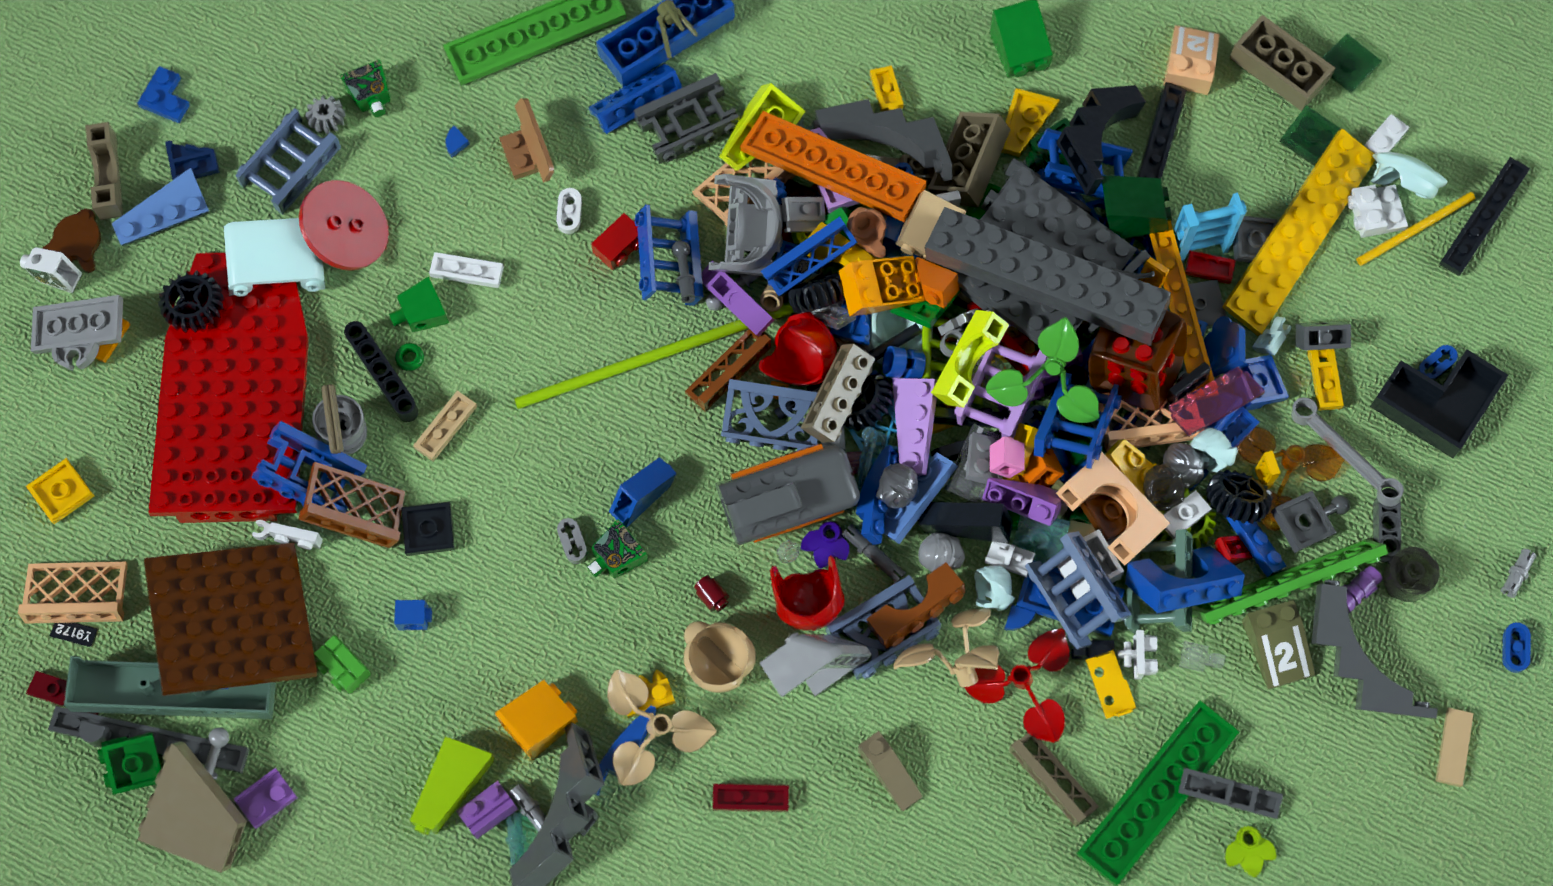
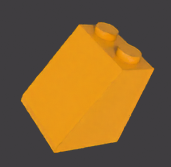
[495,680,578,761]

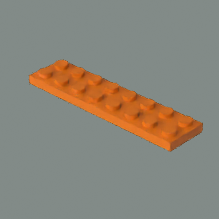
[740,111,927,222]

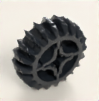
[158,270,224,333]
[788,273,845,313]
[843,370,894,432]
[1206,470,1273,524]

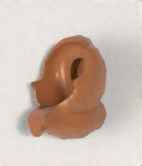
[847,207,887,258]

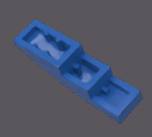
[1176,406,1260,493]
[594,705,657,796]

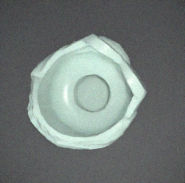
[1189,428,1238,473]
[974,565,1015,611]

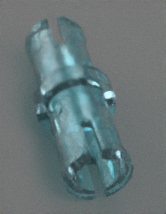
[506,813,526,867]

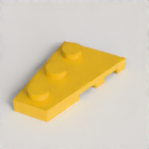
[1105,439,1176,506]

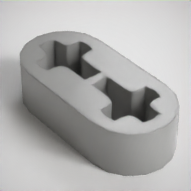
[557,518,588,564]

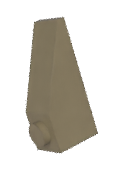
[858,731,923,812]

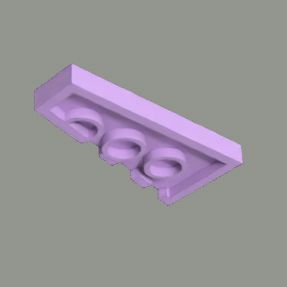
[892,378,937,475]

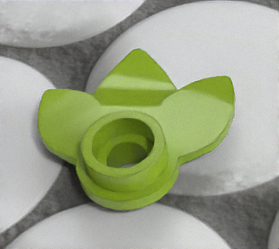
[1225,826,1276,878]

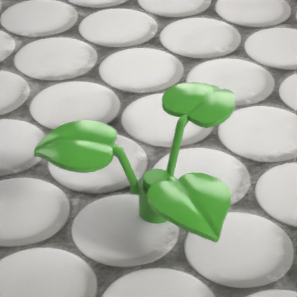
[986,317,1100,423]

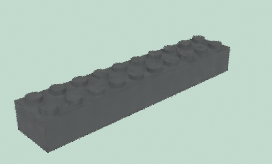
[925,207,1171,346]

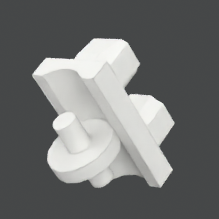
[985,542,1035,577]
[1117,630,1158,680]

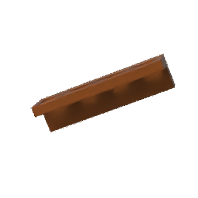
[685,329,771,412]

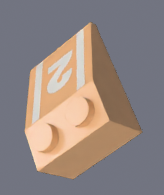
[1163,25,1219,95]

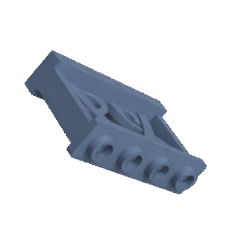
[721,379,818,451]
[826,575,941,680]

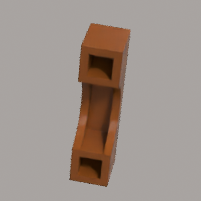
[866,562,965,650]

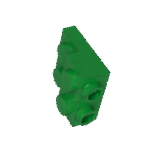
[97,732,161,795]

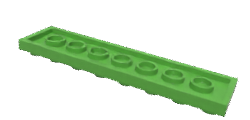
[443,0,627,86]
[1192,539,1388,624]

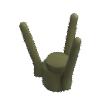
[656,0,698,59]

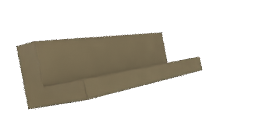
[1009,733,1099,827]

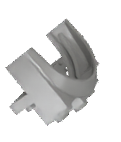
[709,174,784,276]

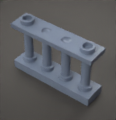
[235,108,341,215]
[1025,531,1132,649]

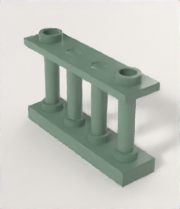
[1124,529,1193,634]

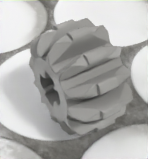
[306,94,346,134]

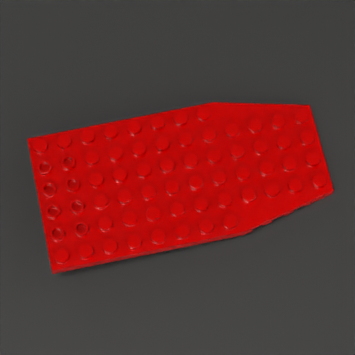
[148,252,309,523]

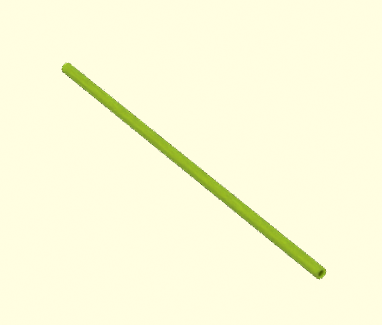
[514,302,795,409]

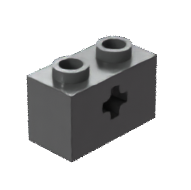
[1296,321,1351,350]

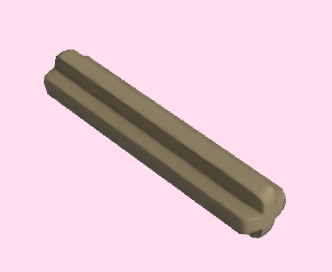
[322,384,344,454]

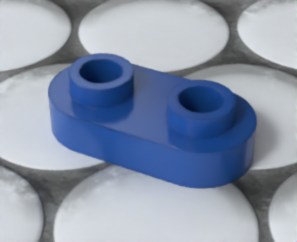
[1502,622,1531,673]

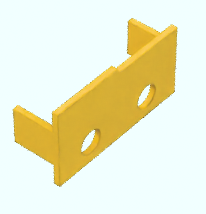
[1086,650,1136,719]

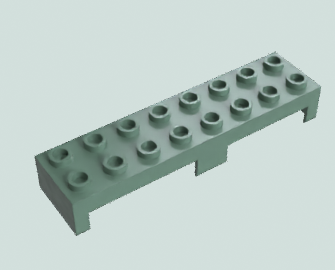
[64,656,276,719]

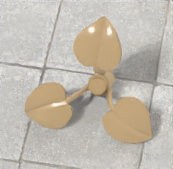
[894,608,999,687]
[607,669,717,786]

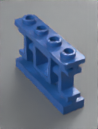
[252,421,367,513]

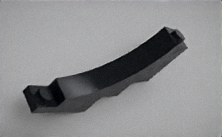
[1056,85,1146,195]

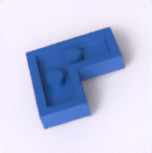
[137,66,190,123]

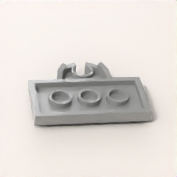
[31,295,123,371]

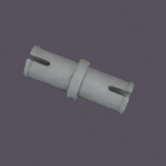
[1501,549,1537,598]
[509,784,546,832]

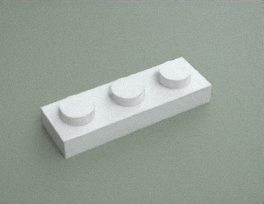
[429,252,504,288]

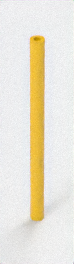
[1356,192,1475,266]

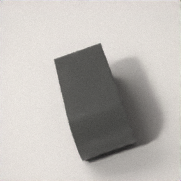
[1373,488,1401,562]

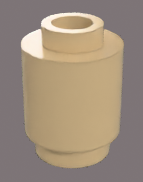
[760,284,788,312]

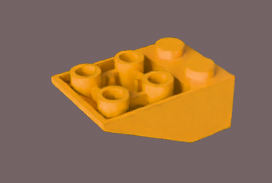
[839,255,924,316]

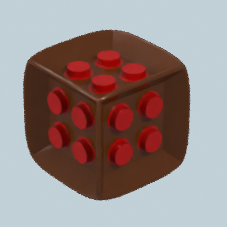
[1088,310,1187,411]

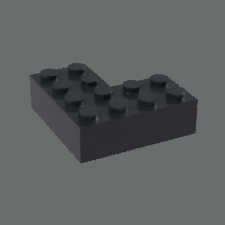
[1370,349,1508,458]

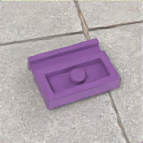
[234,768,298,829]
[456,781,518,840]

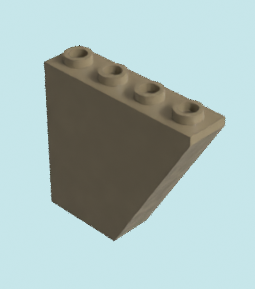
[138,741,247,873]

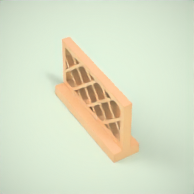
[693,158,796,227]
[1099,384,1205,452]
[18,561,128,624]

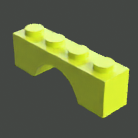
[931,310,1009,408]

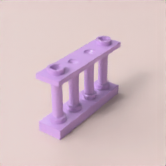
[954,343,1048,438]

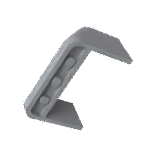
[760,633,871,697]

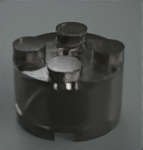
[1383,547,1440,602]

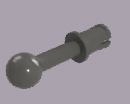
[672,240,695,303]

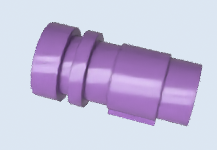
[1343,566,1383,614]

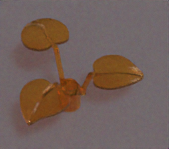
[1237,427,1345,530]

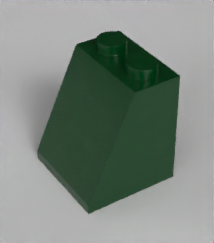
[1102,175,1172,239]

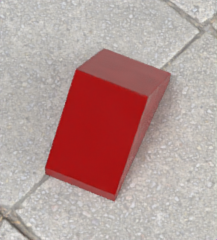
[1212,535,1253,565]

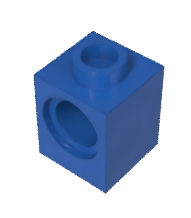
[394,600,432,630]

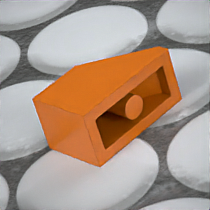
[915,257,960,308]

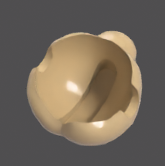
[684,621,756,693]

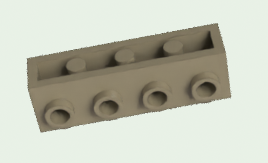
[801,344,875,443]

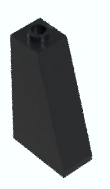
[917,502,1013,544]

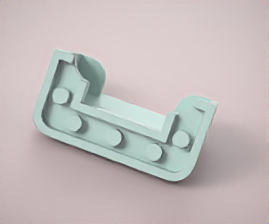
[224,218,325,296]

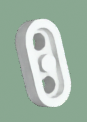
[557,188,582,234]

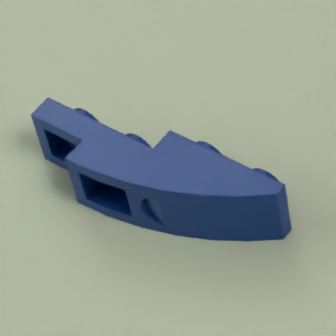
[856,445,899,545]

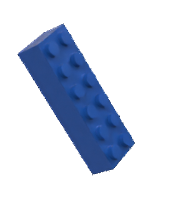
[596,0,735,87]

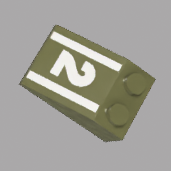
[1242,600,1315,690]

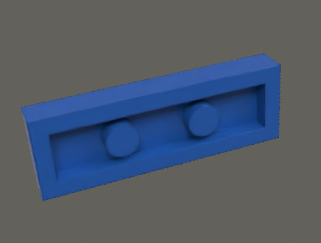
[1226,517,1287,577]

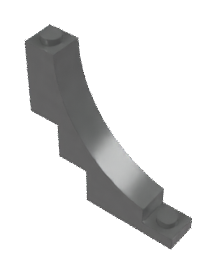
[813,99,952,181]
[1311,580,1438,719]
[509,722,605,886]

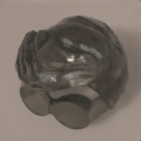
[1143,464,1185,511]

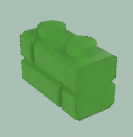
[314,635,371,694]

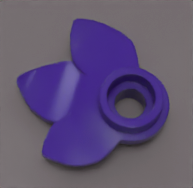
[801,522,849,569]

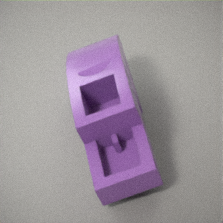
[702,260,774,337]

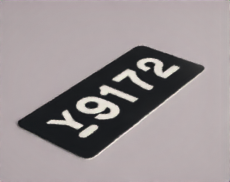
[50,623,97,647]

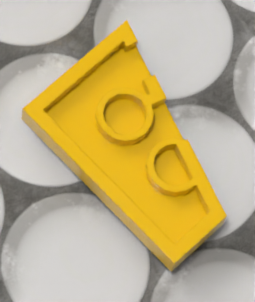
[1002,88,1060,157]

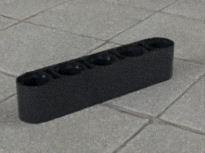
[344,321,419,422]

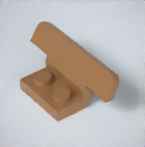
[499,98,554,183]

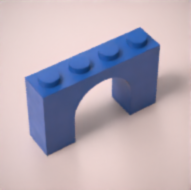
[1125,546,1245,613]

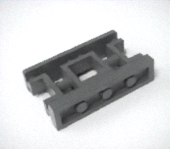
[634,73,741,164]

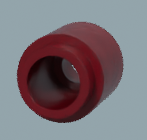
[694,575,729,612]

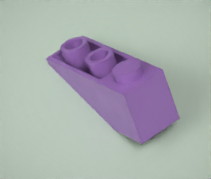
[982,477,1063,526]

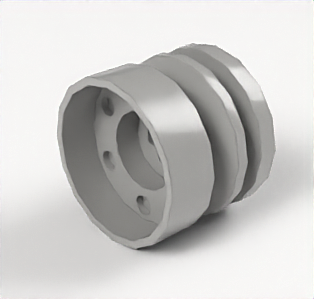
[312,395,367,455]

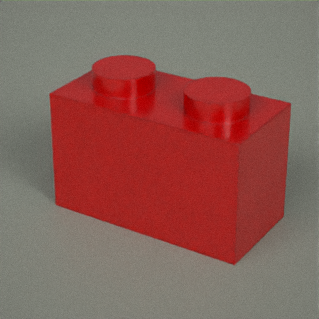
[591,213,639,271]

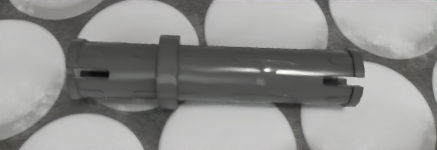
[842,524,907,583]

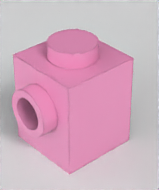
[990,436,1024,478]

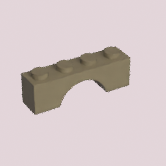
[85,122,123,220]

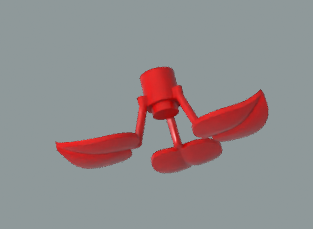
[964,628,1070,743]

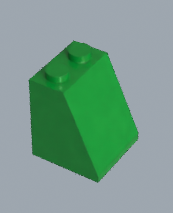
[990,0,1053,78]

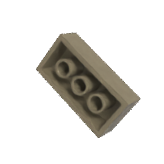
[1230,15,1335,111]
[928,112,1011,207]

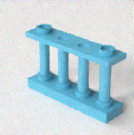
[1173,193,1247,264]

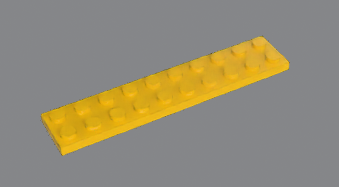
[1222,128,1375,336]

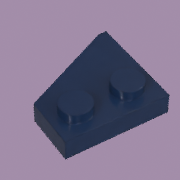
[165,141,220,180]

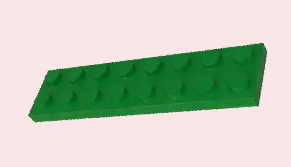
[1076,700,1240,886]

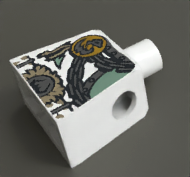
[20,247,82,293]

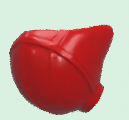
[759,311,837,386]
[770,556,845,631]

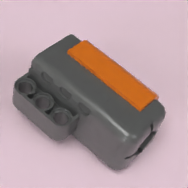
[715,443,860,546]

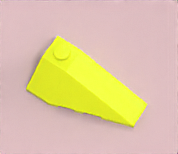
[719,83,805,171]

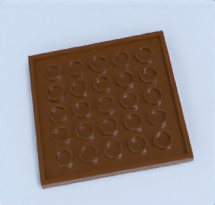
[144,543,317,696]

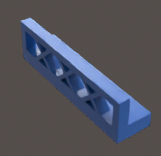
[588,64,683,134]
[761,216,858,297]

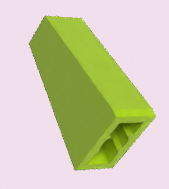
[410,736,495,835]

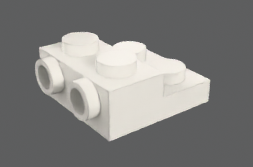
[1348,185,1408,238]

